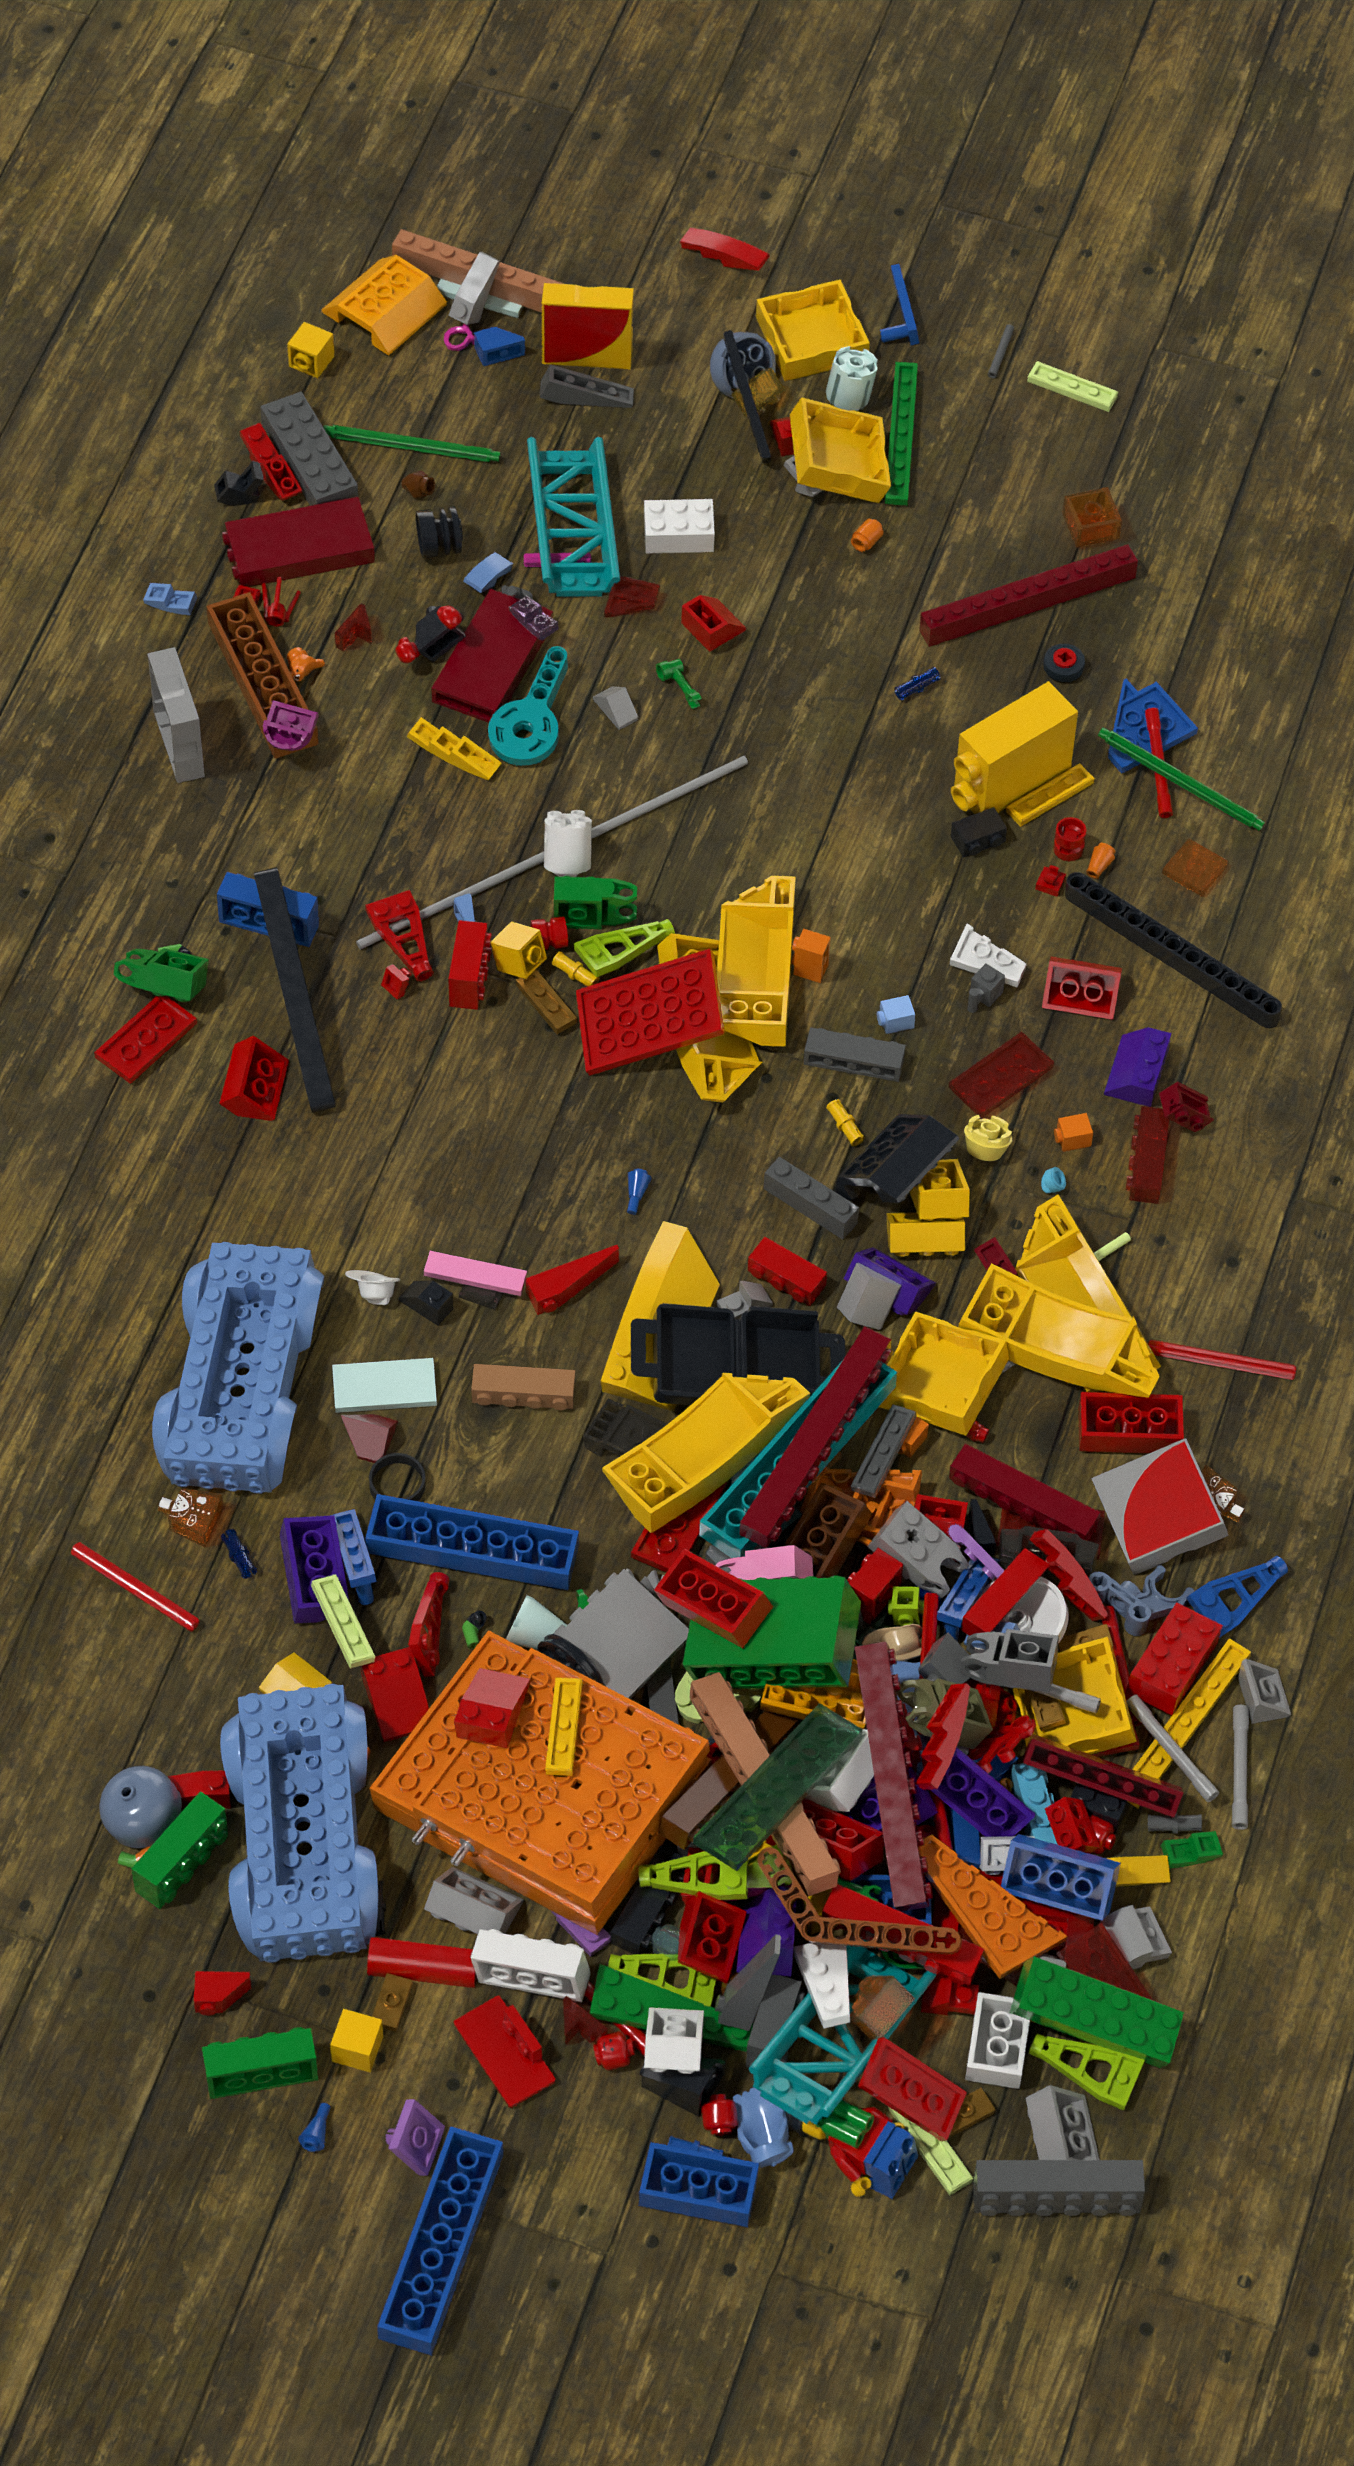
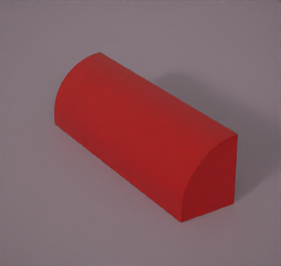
[961,1548,1050,1636]
[367,1937,476,1988]

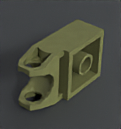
[897,1678,993,1749]

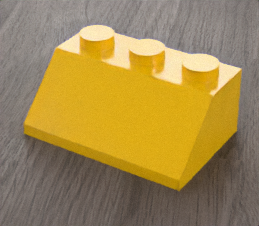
[886,1212,965,1256]

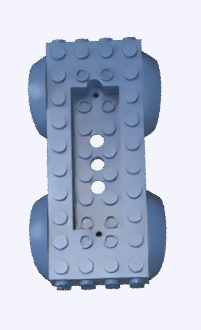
[152,1242,325,1493]
[220,1684,378,1962]

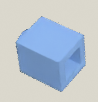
[877,995,915,1034]

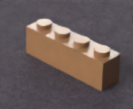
[471,1364,575,1410]

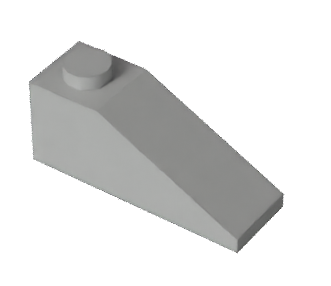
[449,252,500,325]

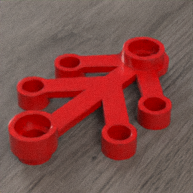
[968,1715,1036,1773]

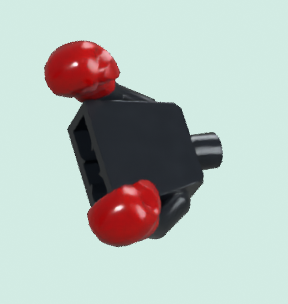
[395,606,466,664]

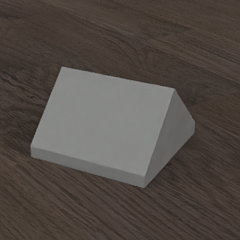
[837,1263,901,1330]
[1238,1659,1291,1724]

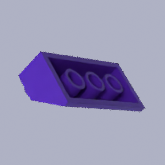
[280,1515,349,1624]
[925,1747,1035,1837]
[737,1886,796,1976]

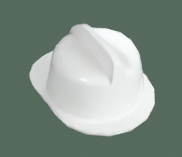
[345,1270,400,1305]

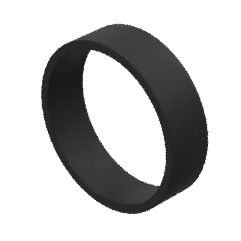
[369,1453,426,1501]

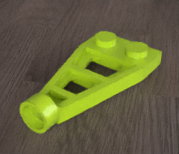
[574,919,675,977]
[639,1846,749,1900]
[608,1953,716,2007]
[1029,2034,1145,2110]

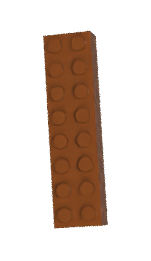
[206,592,318,759]

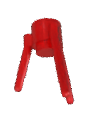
[262,577,301,627]

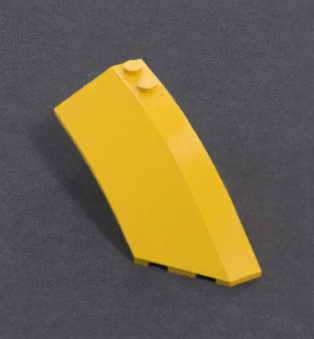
[717,876,796,1046]
[657,933,762,1103]
[1015,1194,1161,1392]
[601,1221,720,1412]
[958,1263,1160,1398]
[602,1373,810,1533]

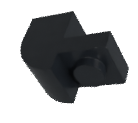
[214,461,264,506]

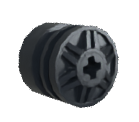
[415,506,463,559]

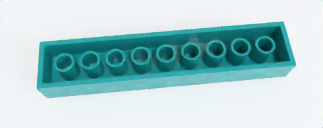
[699,1360,897,1558]

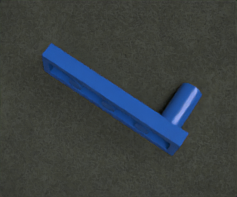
[880,264,919,345]
[330,1509,377,1605]
[937,1558,999,1642]
[949,1760,981,1869]

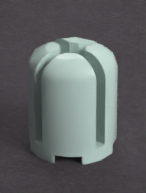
[826,346,877,411]

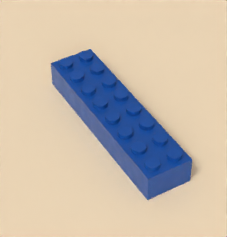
[365,1494,579,1590]
[377,2126,503,2356]

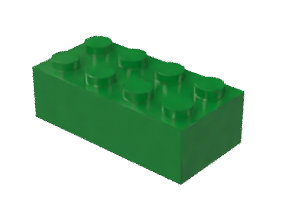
[131,1791,228,1909]
[202,2027,318,2099]

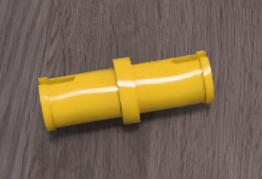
[552,951,599,987]
[826,1099,865,1146]

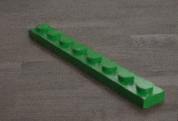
[885,362,918,506]

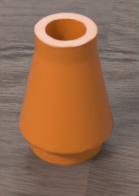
[1086,843,1116,879]

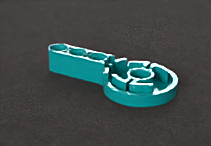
[488,646,568,766]

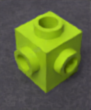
[888,1586,924,1626]

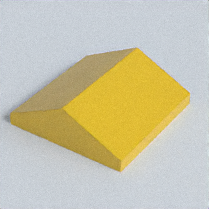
[259,1653,333,1694]

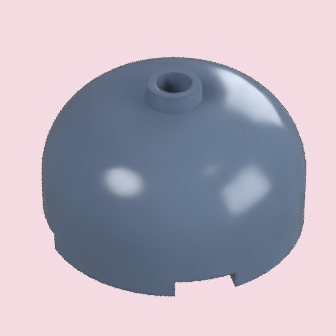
[710,332,776,400]
[99,1766,182,1848]

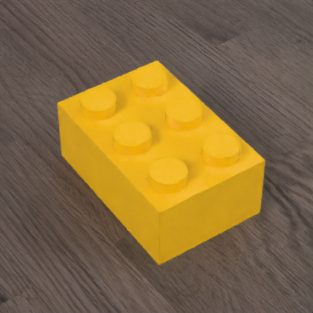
[909,1159,970,1221]

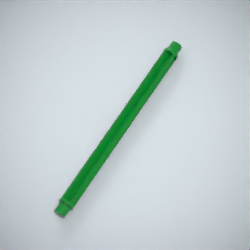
[323,425,501,462]
[1098,727,1265,831]

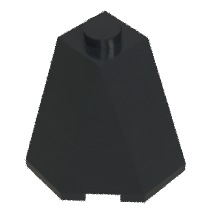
[639,2058,726,2117]

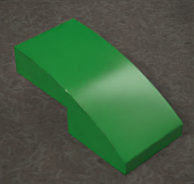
[1161,1831,1223,1869]

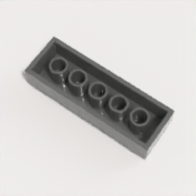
[260,391,358,506]
[973,2160,1145,2216]

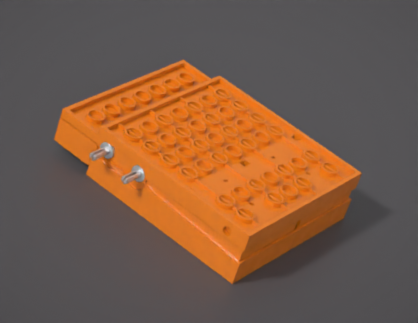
[370,1630,712,1935]

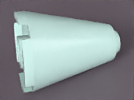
[506,1595,567,1650]

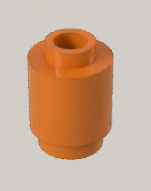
[851,519,884,552]

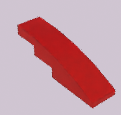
[680,228,770,271]
[1029,1529,1108,1621]
[915,1683,970,1790]

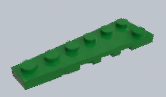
[589,1965,754,2052]

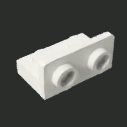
[979,1836,1036,1875]

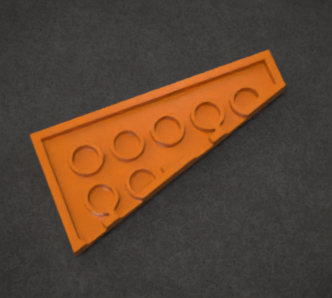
[920,1835,1067,1979]

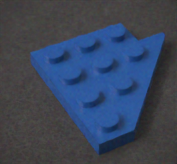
[1108,679,1198,774]

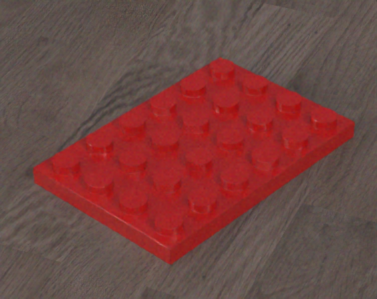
[576,948,725,1076]

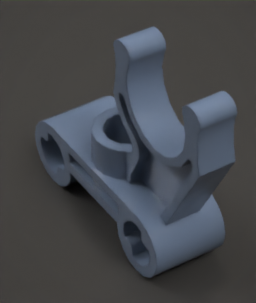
[1088,1565,1194,1636]

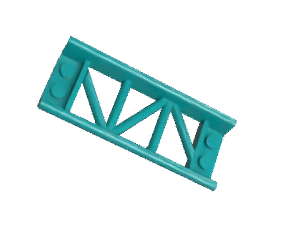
[527,437,620,597]
[749,1939,936,2125]

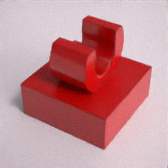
[1035,865,1066,897]
[381,964,412,999]

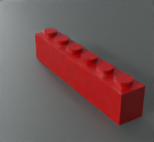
[821,1884,984,1986]

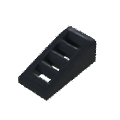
[968,1499,996,1556]

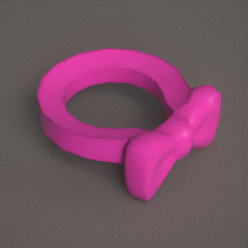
[444,323,474,351]

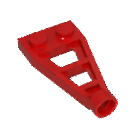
[365,890,434,981]
[408,1572,450,1677]

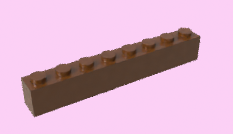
[658,1711,807,1850]

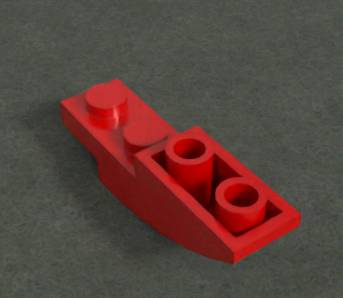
[240,423,303,501]

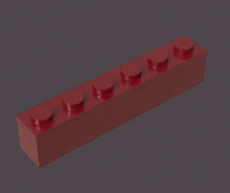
[949,1443,1100,1548]
[1023,1734,1183,1817]

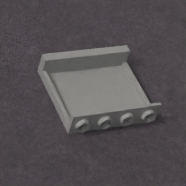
[553,1569,689,1699]

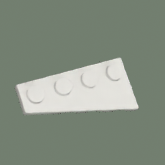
[794,1935,850,2028]

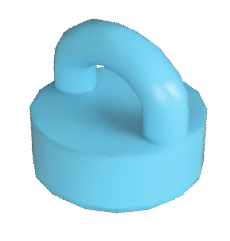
[1041,1167,1066,1194]

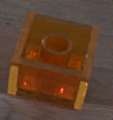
[1062,487,1122,548]

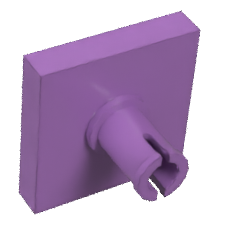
[386,2099,445,2176]

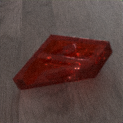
[604,576,660,618]

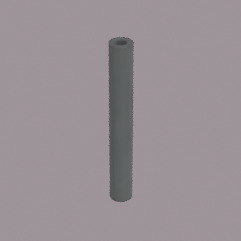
[988,324,1014,378]

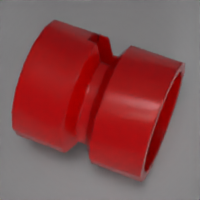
[1053,817,1087,862]
[530,916,568,950]

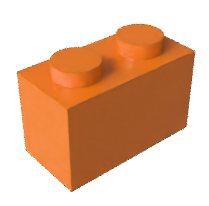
[791,928,831,983]

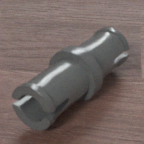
[1148,1813,1202,1834]

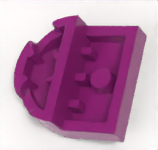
[263,700,319,751]

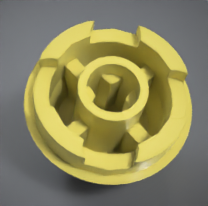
[964,1115,1012,1161]

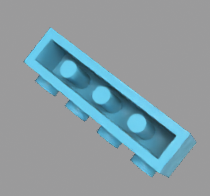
[1009,1763,1057,1845]

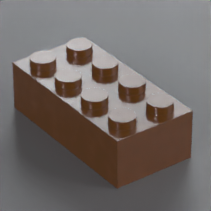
[784,1482,872,1578]

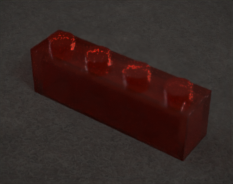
[1125,1106,1169,1204]

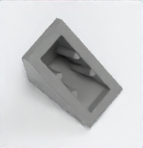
[593,686,638,730]

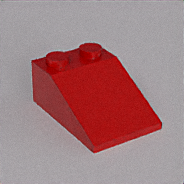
[361,1647,429,1742]
[454,1668,531,1749]
[678,1891,747,1983]

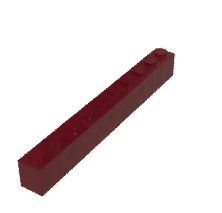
[919,544,1138,647]
[739,1326,893,1548]
[855,1641,933,1912]

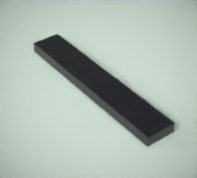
[723,330,771,464]

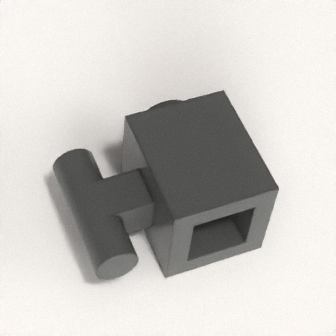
[967,963,1005,1013]

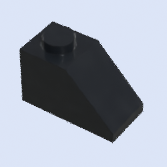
[398,1280,453,1326]

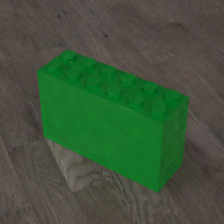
[683,1576,861,1689]

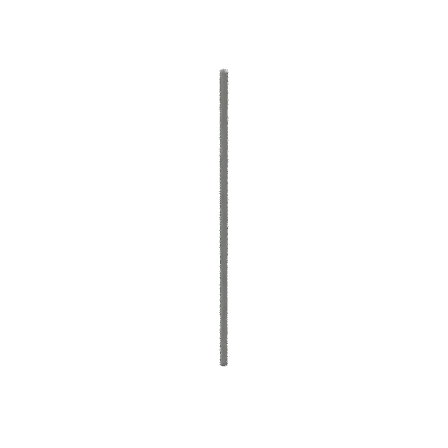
[356,756,748,950]

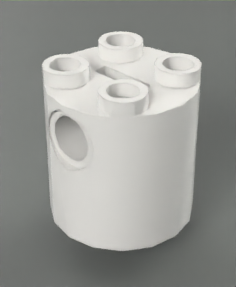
[544,810,592,877]

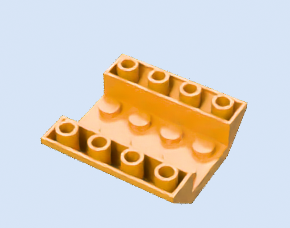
[322,255,447,356]
[761,1659,866,1729]

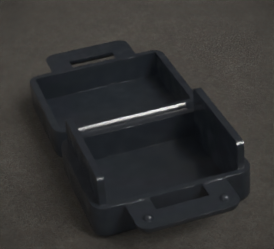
[631,1303,845,1408]

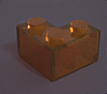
[850,1976,915,2039]

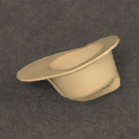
[862,1624,922,1662]

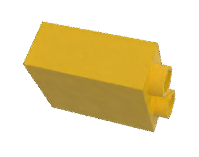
[951,681,1078,814]

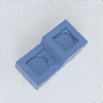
[464,552,513,593]
[143,583,197,615]

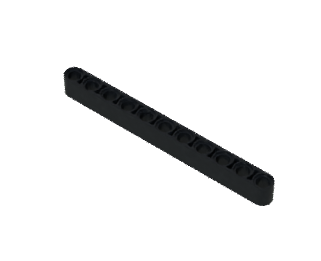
[254,867,336,1113]
[1065,872,1282,1028]

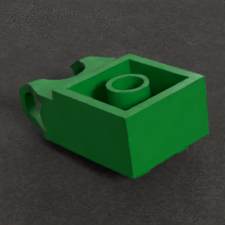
[554,876,637,929]
[113,948,209,1002]

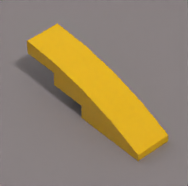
[407,717,502,781]

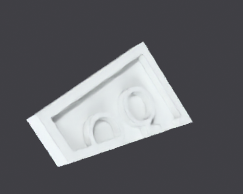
[950,924,1026,987]

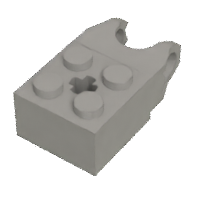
[868,1501,969,1597]

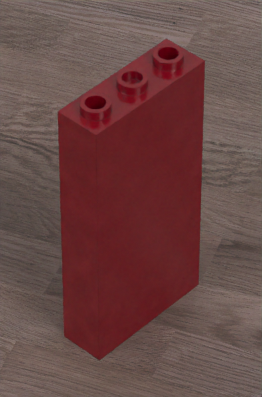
[222,497,375,587]
[432,589,553,723]

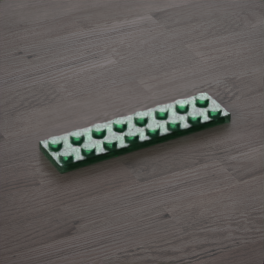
[693,1703,863,1871]

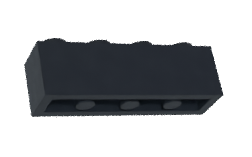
[611,1845,685,1955]

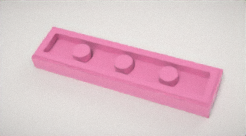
[424,1251,527,1296]

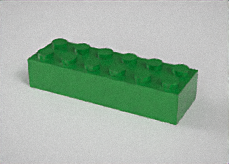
[1009,1956,1184,2068]

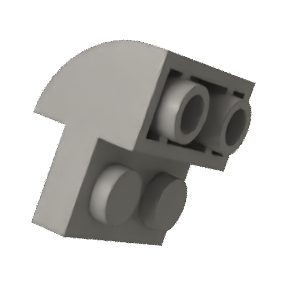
[1097,1905,1172,1972]

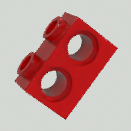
[1044,1797,1100,1854]

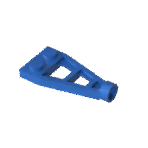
[1186,1556,1288,1638]

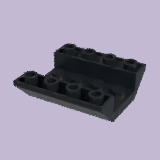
[835,1114,959,1203]

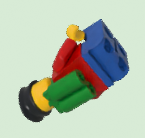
[787,2100,918,2199]

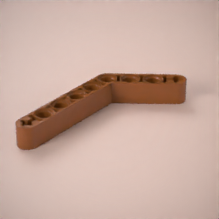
[757,1847,962,1955]

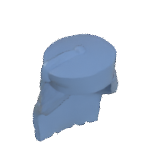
[733,2088,793,2168]

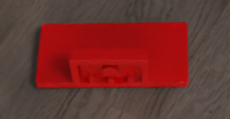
[454,1996,555,2108]

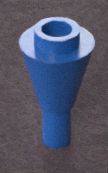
[627,1169,652,1215]
[298,2103,331,2152]

